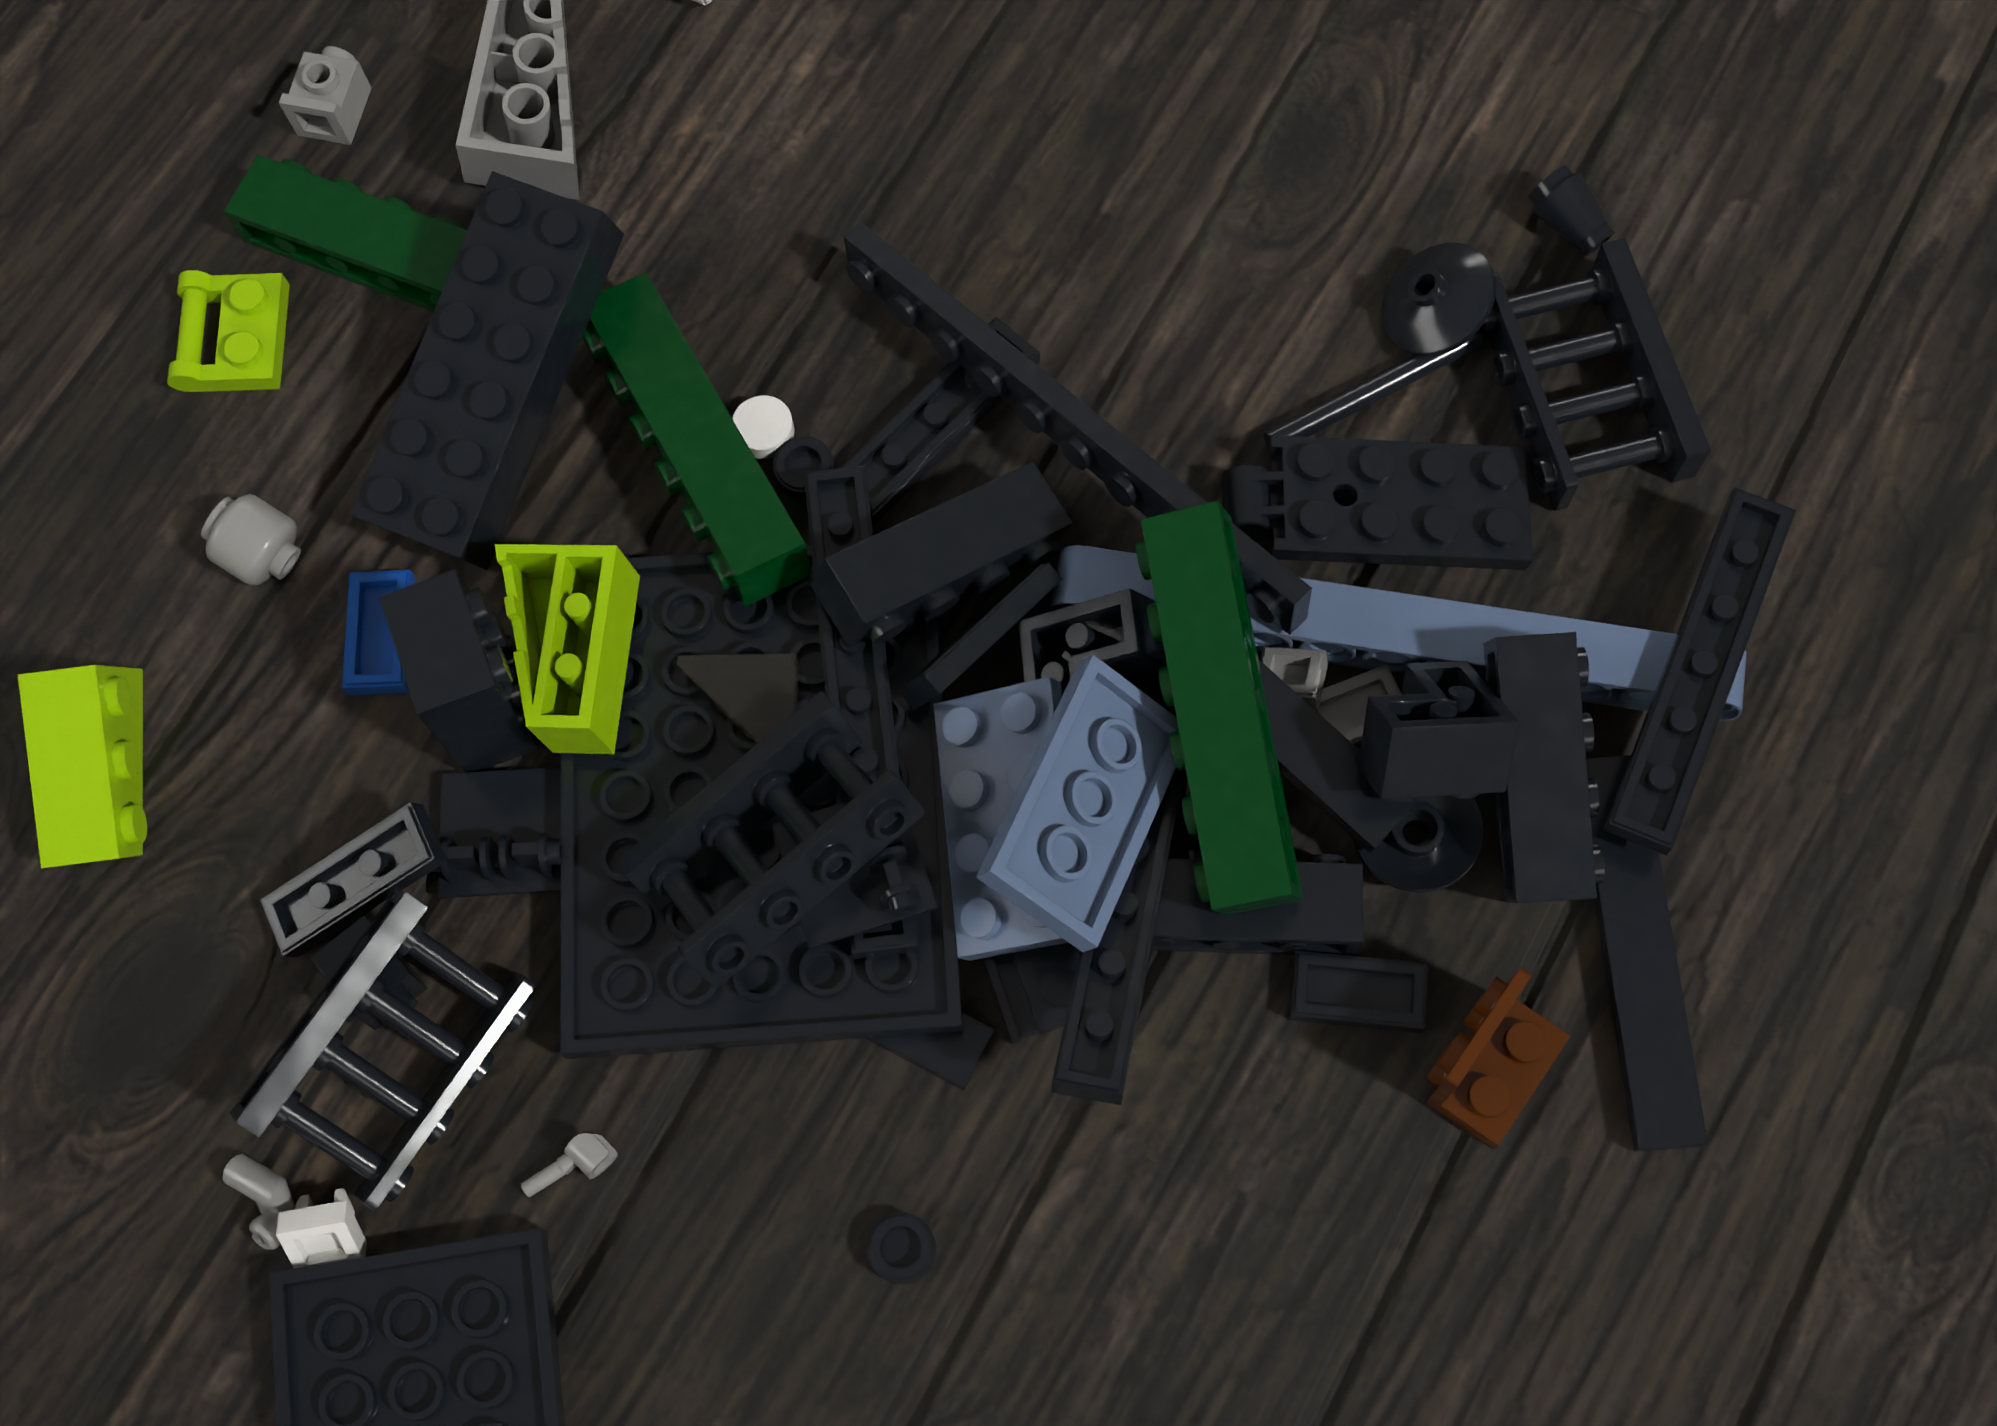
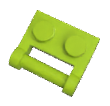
[167,270,290,392]

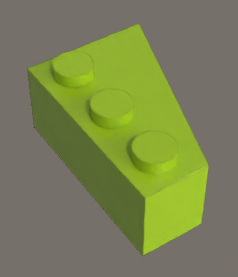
[494,544,640,755]
[17,665,147,868]

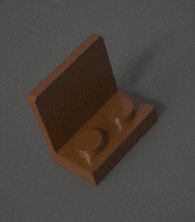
[1426,967,1571,1149]

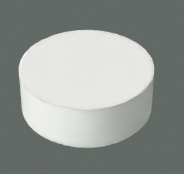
[732,395,795,459]

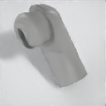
[223,1154,295,1250]

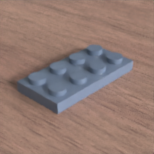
[976,654,1179,952]
[934,676,1069,961]

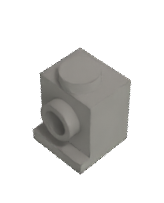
[279,46,371,145]

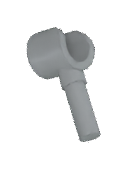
[521,1133,617,1197]

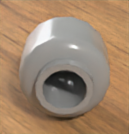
[201,494,301,586]

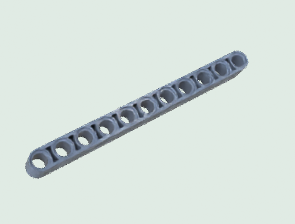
[1049,545,1747,721]

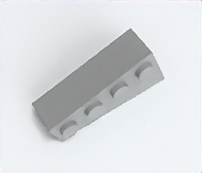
[456,0,580,200]

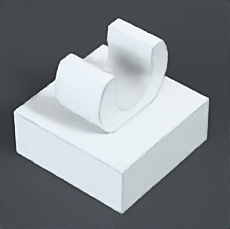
[276,1188,367,1269]

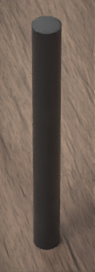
[1263,330,1483,448]

